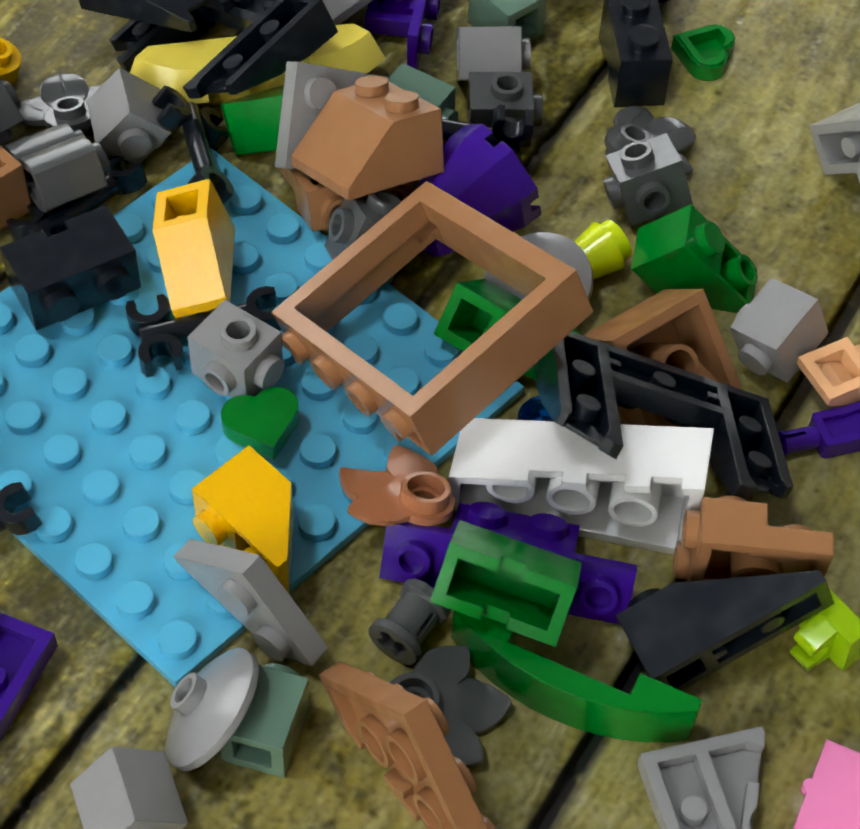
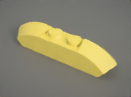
[130,23,386,108]

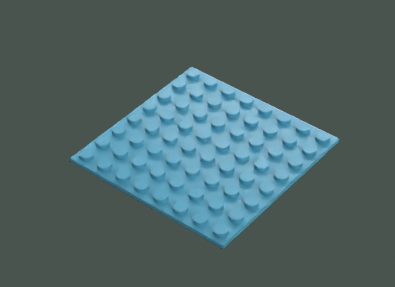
[0,148,524,688]

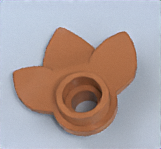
[339,445,455,526]

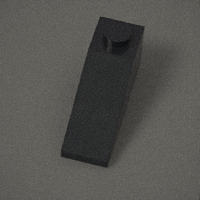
[615,570,835,690]

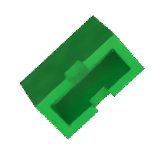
[430,520,582,647]

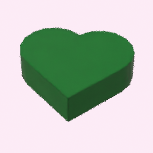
[671,24,735,81]
[221,387,299,460]

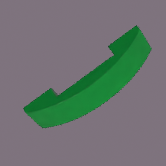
[451,611,702,742]

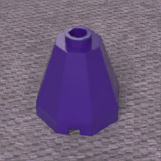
[416,124,542,257]

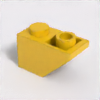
[152,179,235,319]
[192,445,294,593]

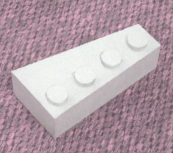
[448,418,714,555]

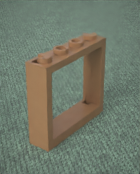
[271,181,593,456]

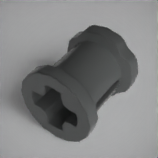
[369,579,451,665]

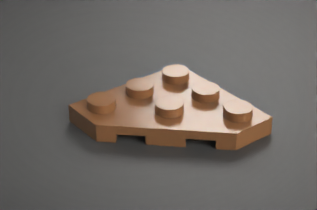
[318,661,496,829]

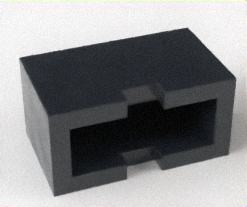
[599,0,672,107]
[0,205,141,331]

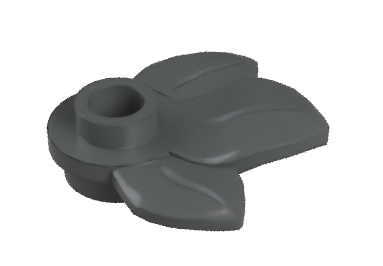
[18,73,102,138]
[604,106,696,176]
[390,646,512,768]

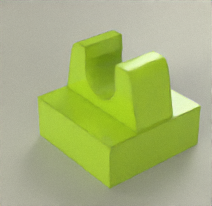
[790,588,860,672]

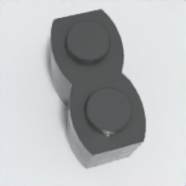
[2,123,110,212]

